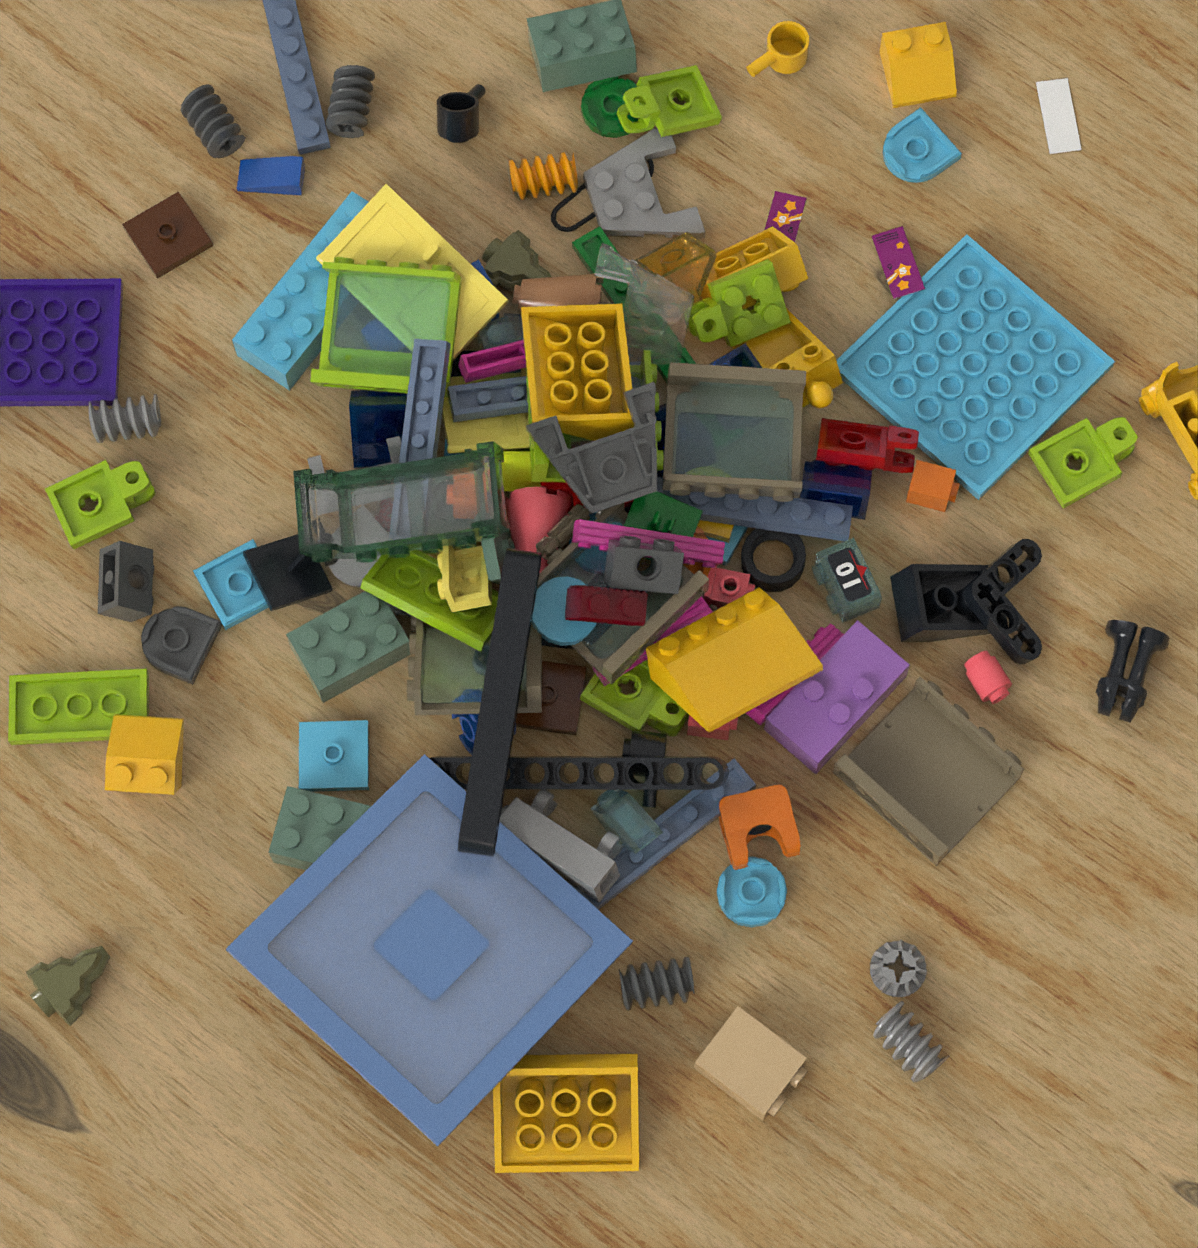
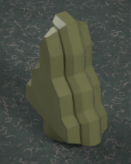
[482,230,551,291]
[26,946,110,1026]

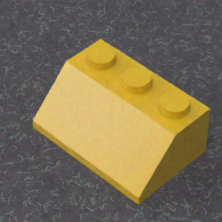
[686,226,809,309]

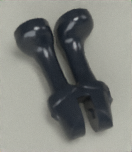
[1096,620,1170,723]

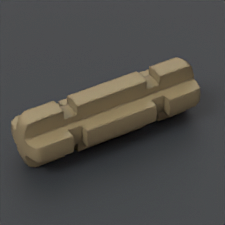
[536,504,590,560]

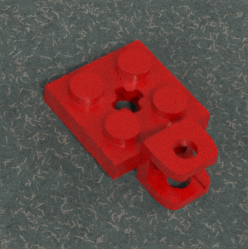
[816,418,919,473]

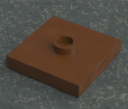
[122,192,213,279]
[516,661,587,736]

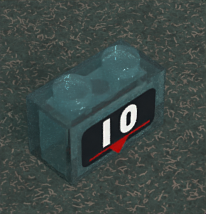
[812,537,882,623]

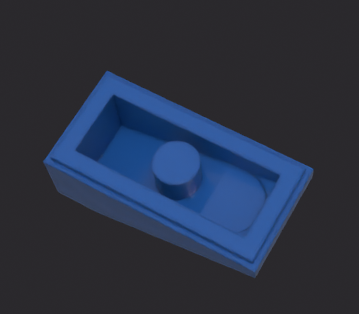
[237,156,305,196]

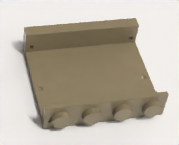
[833,677,1024,866]

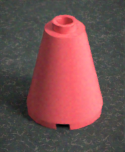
[504,487,572,572]

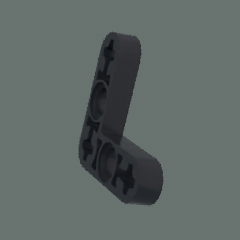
[964,539,1042,664]

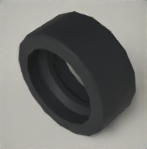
[741,528,806,592]

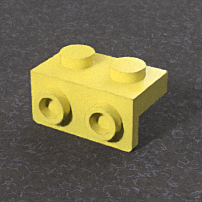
[437,539,492,612]

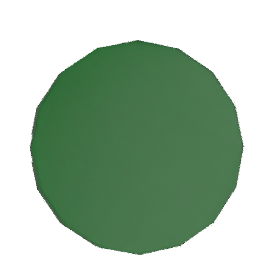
[581,76,638,138]

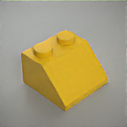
[879,22,957,108]
[105,714,184,795]

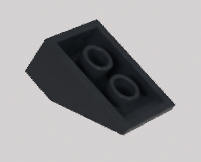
[890,564,1008,642]

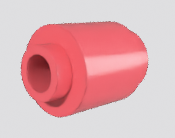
[964,650,1012,704]

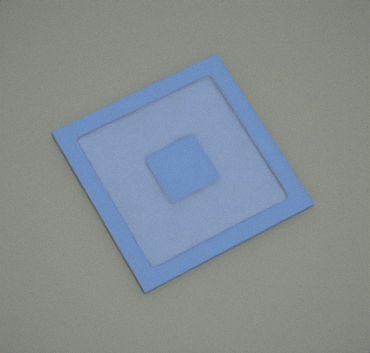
[226,754,633,1147]

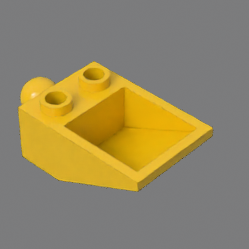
[733,308,843,408]

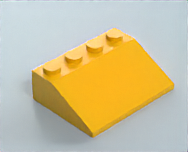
[521,304,634,441]
[646,587,823,733]
[493,1054,639,1173]

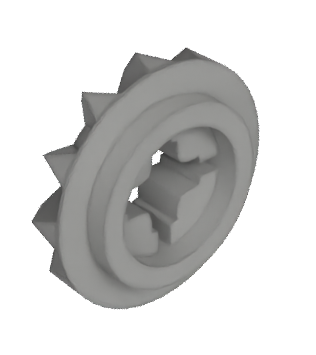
[870,940,927,997]

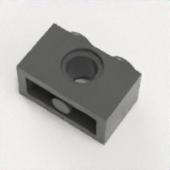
[603,536,684,594]
[98,541,154,622]

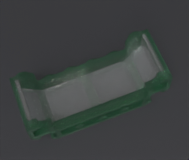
[293,441,510,563]

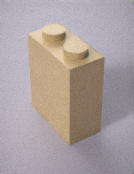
[694,1006,808,1121]

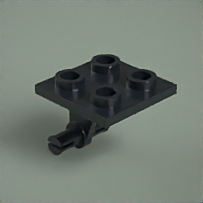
[243,518,339,611]

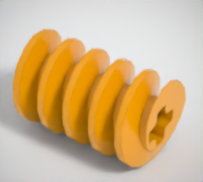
[509,152,578,200]

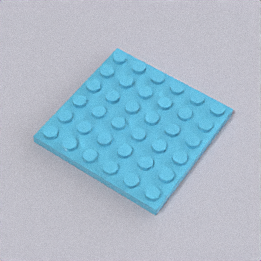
[837,234,1115,500]

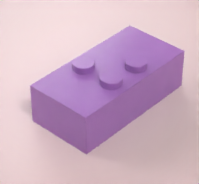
[764,620,910,774]

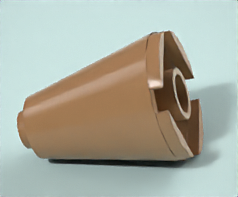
[512,273,604,313]

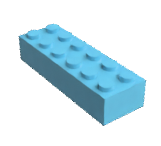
[232,191,368,391]

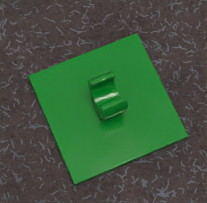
[623,491,703,561]

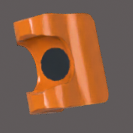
[719,784,801,870]

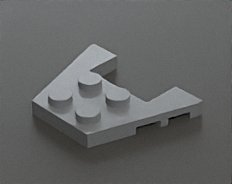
[583,127,705,239]

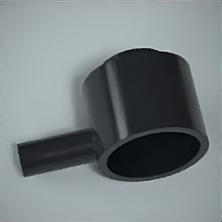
[437,84,485,143]
[622,730,667,808]

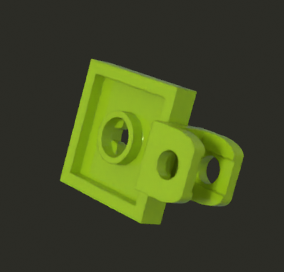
[616,65,722,137]
[684,259,791,347]
[1028,417,1138,509]
[45,460,156,550]
[580,660,689,736]

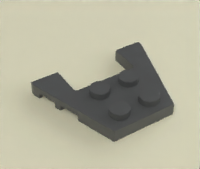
[525,382,657,514]

